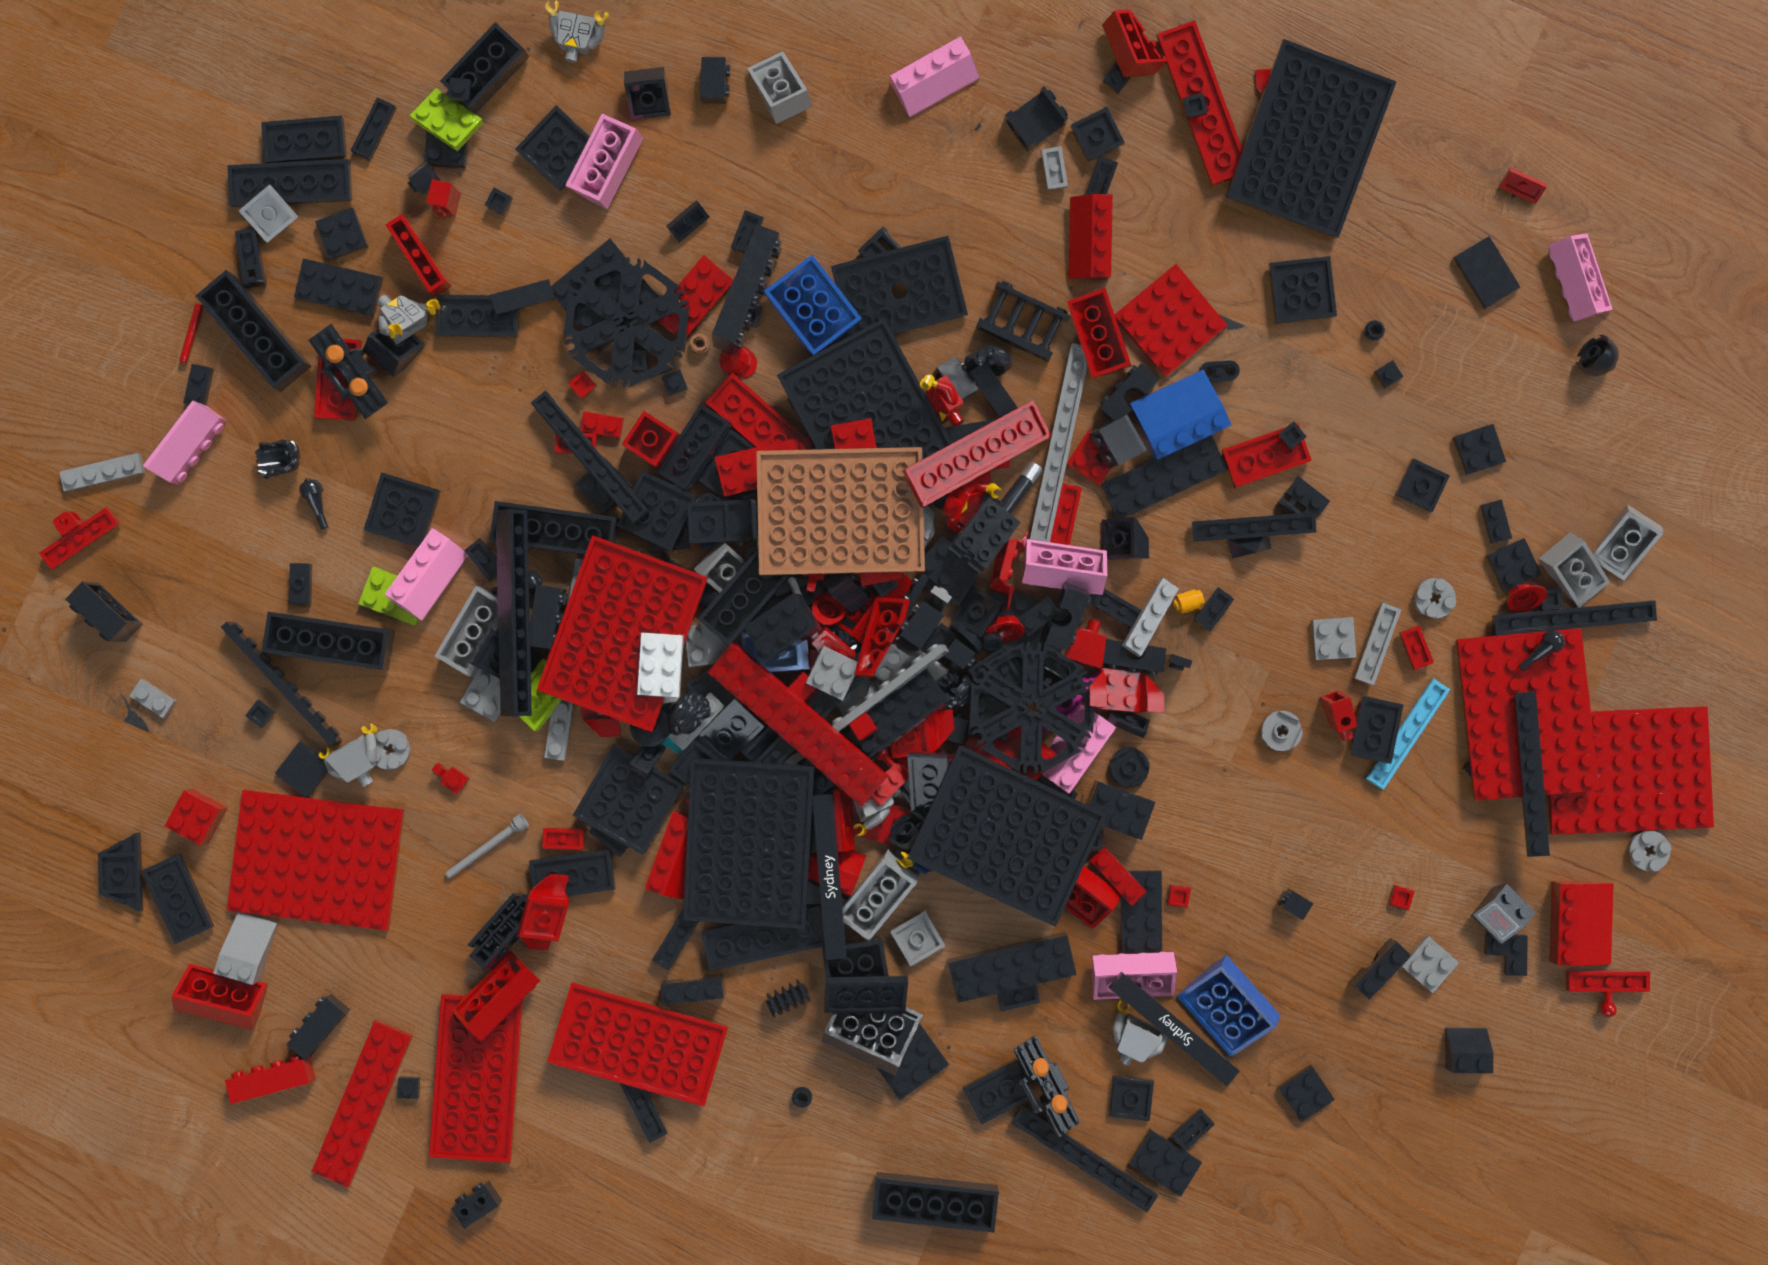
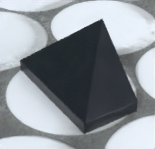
[1227,536,1272,559]

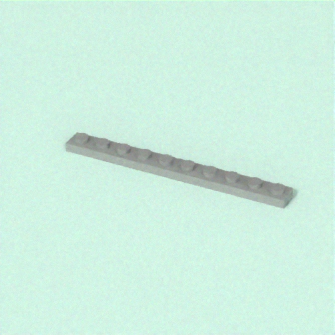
[1029,343,1088,542]
[544,558,583,761]
[783,644,949,765]

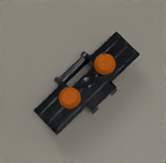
[308,324,389,419]
[1013,1035,1080,1137]

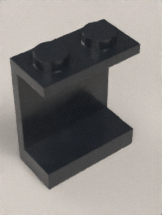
[1004,86,1068,152]

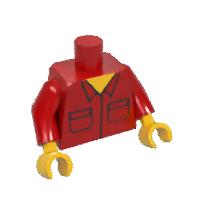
[920,374,964,427]
[942,480,1001,534]

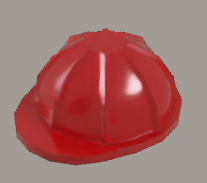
[719,346,758,378]
[1507,583,1547,613]
[812,592,845,626]
[985,615,1025,642]

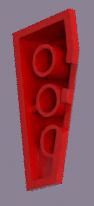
[854,597,910,677]
[808,850,866,896]

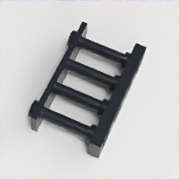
[976,281,1070,363]

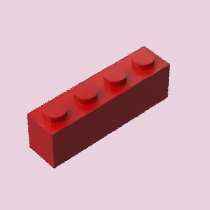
[385,214,451,297]
[224,1055,316,1104]

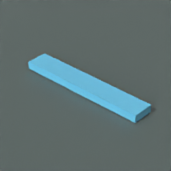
[1365,678,1450,790]

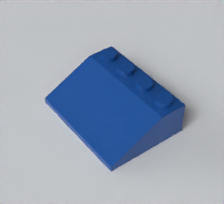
[764,255,862,357]
[1129,370,1232,459]
[1177,955,1280,1057]

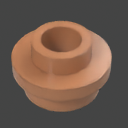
[690,333,710,354]

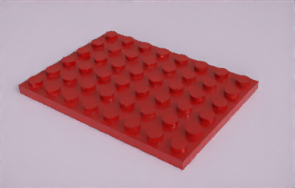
[537,535,709,732]
[1456,628,1600,801]
[1548,706,1714,835]
[227,789,405,930]

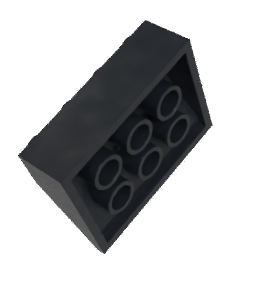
[822,1007,923,1076]

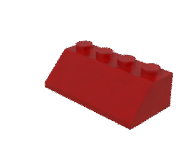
[1068,194,1113,279]
[1067,288,1132,379]
[835,572,913,645]
[644,810,688,900]
[1065,866,1121,929]
[452,950,541,1041]
[171,964,268,1030]

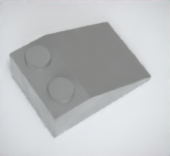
[747,51,812,124]
[1592,504,1664,580]
[1539,533,1610,607]
[694,542,746,592]
[686,624,747,667]
[874,636,949,682]
[214,912,278,985]

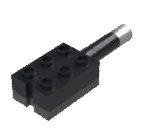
[948,462,1042,574]

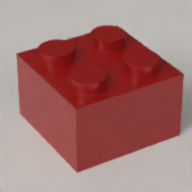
[622,411,680,469]
[164,789,227,845]

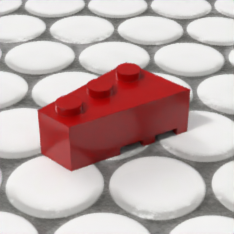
[1102,9,1168,77]

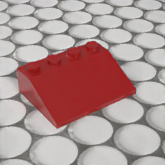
[1549,881,1614,966]

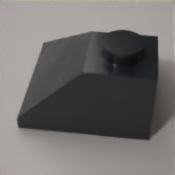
[1102,517,1149,560]

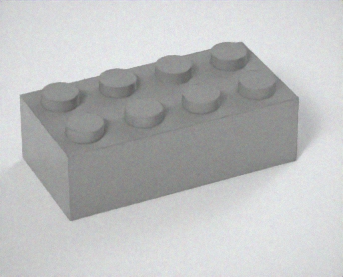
[435,586,498,677]
[843,849,920,941]

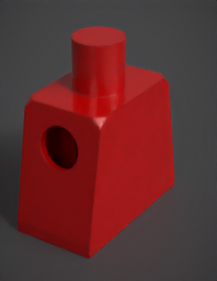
[1064,619,1106,669]
[1320,690,1357,741]

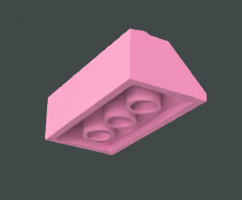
[890,36,979,118]
[565,114,644,209]
[1548,234,1613,321]
[143,401,226,484]
[385,528,468,621]
[1022,539,1107,595]
[1042,705,1116,794]
[1092,952,1177,1000]

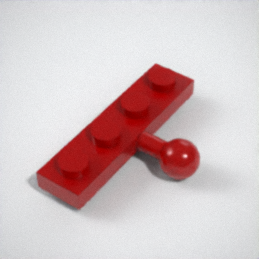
[870,748,909,807]
[1566,970,1650,1018]

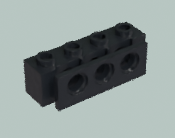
[467,893,528,970]

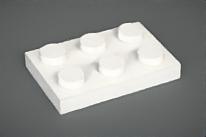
[637,633,684,697]

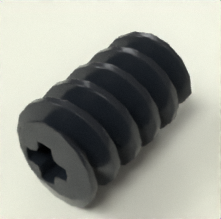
[766,979,811,1018]

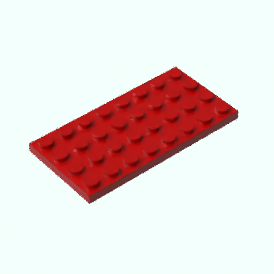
[547,982,728,1107]
[429,993,523,1163]

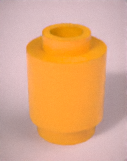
[1173,589,1205,614]

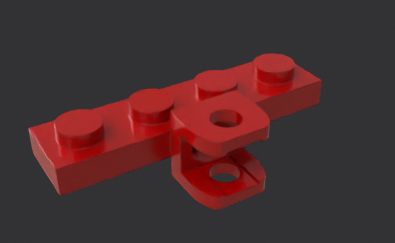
[39,507,120,570]

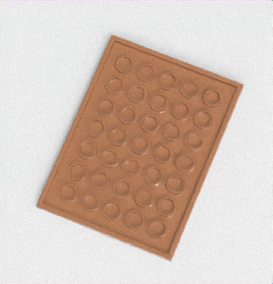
[757,447,925,575]

